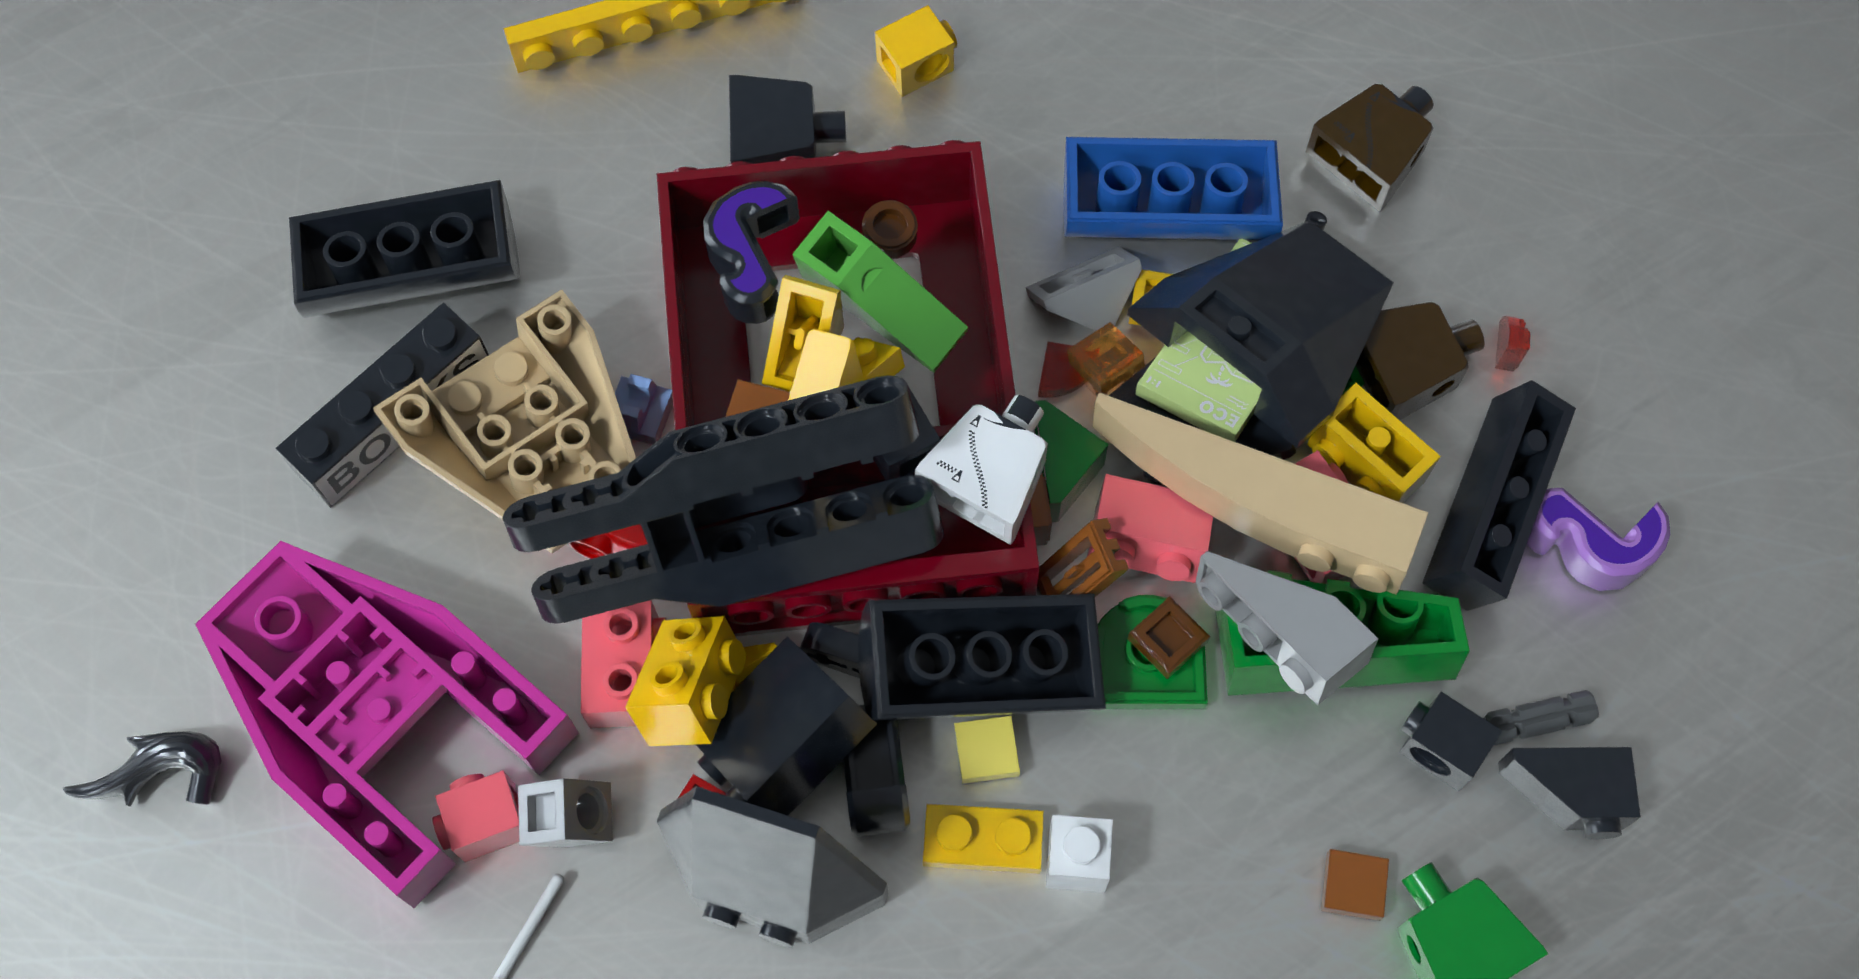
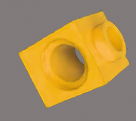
[875,5,957,97]

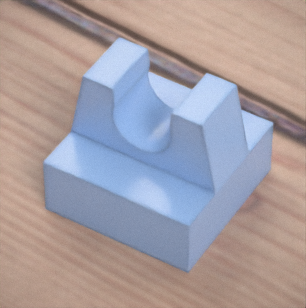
[615,374,673,445]

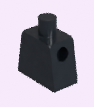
[729,75,846,164]

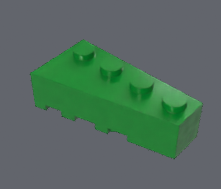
[1215,570,1470,696]

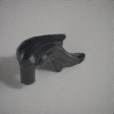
[63,731,222,807]

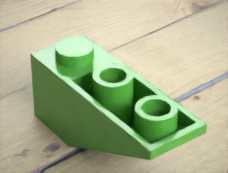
[792,211,969,373]

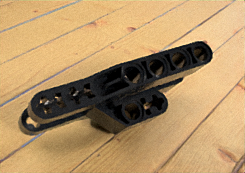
[502,375,944,624]

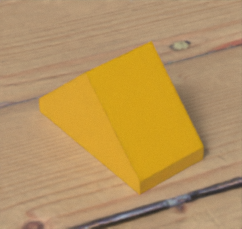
[762,275,844,392]

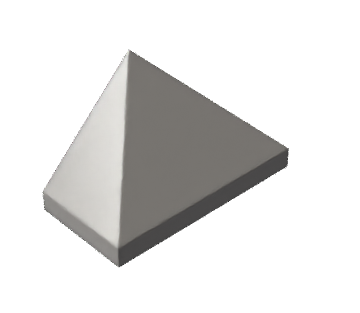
[1025,247,1142,336]

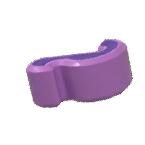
[1527,488,1670,591]

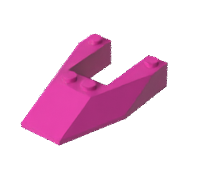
[195,541,579,908]

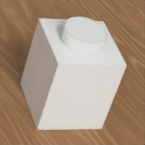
[1046,815,1113,893]

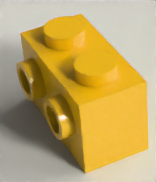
[1307,383,1441,503]
[625,616,746,746]

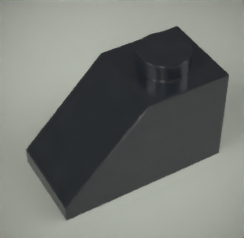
[1498,747,1641,839]

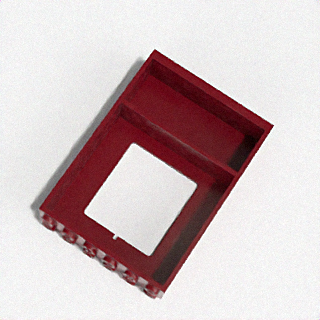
[656,140,1040,637]

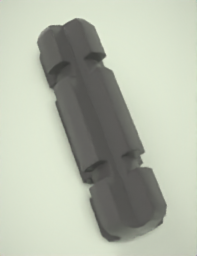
[1484,690,1599,745]

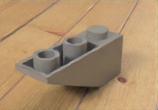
[1195,551,1378,705]

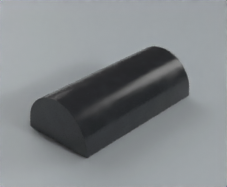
[289,180,520,318]
[858,594,1106,720]

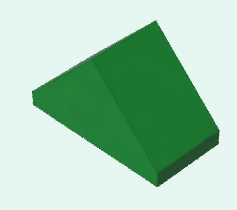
[1034,400,1109,523]

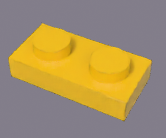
[923,804,1044,874]

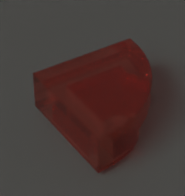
[1495,316,1530,372]
[1038,341,1100,398]

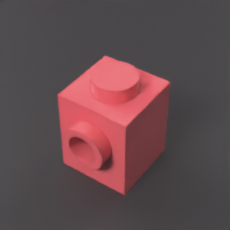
[432,770,519,862]

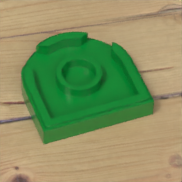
[1098,595,1208,709]

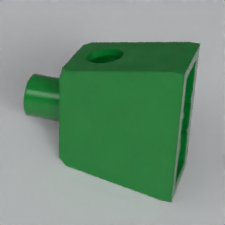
[1398,862,1548,979]

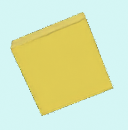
[954,716,1020,784]

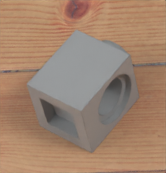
[518,778,613,847]

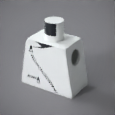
[915,395,1048,545]

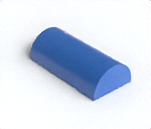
[1063,137,1283,240]

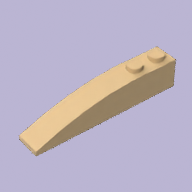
[1092,393,1428,595]

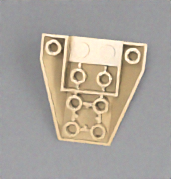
[373,289,636,554]

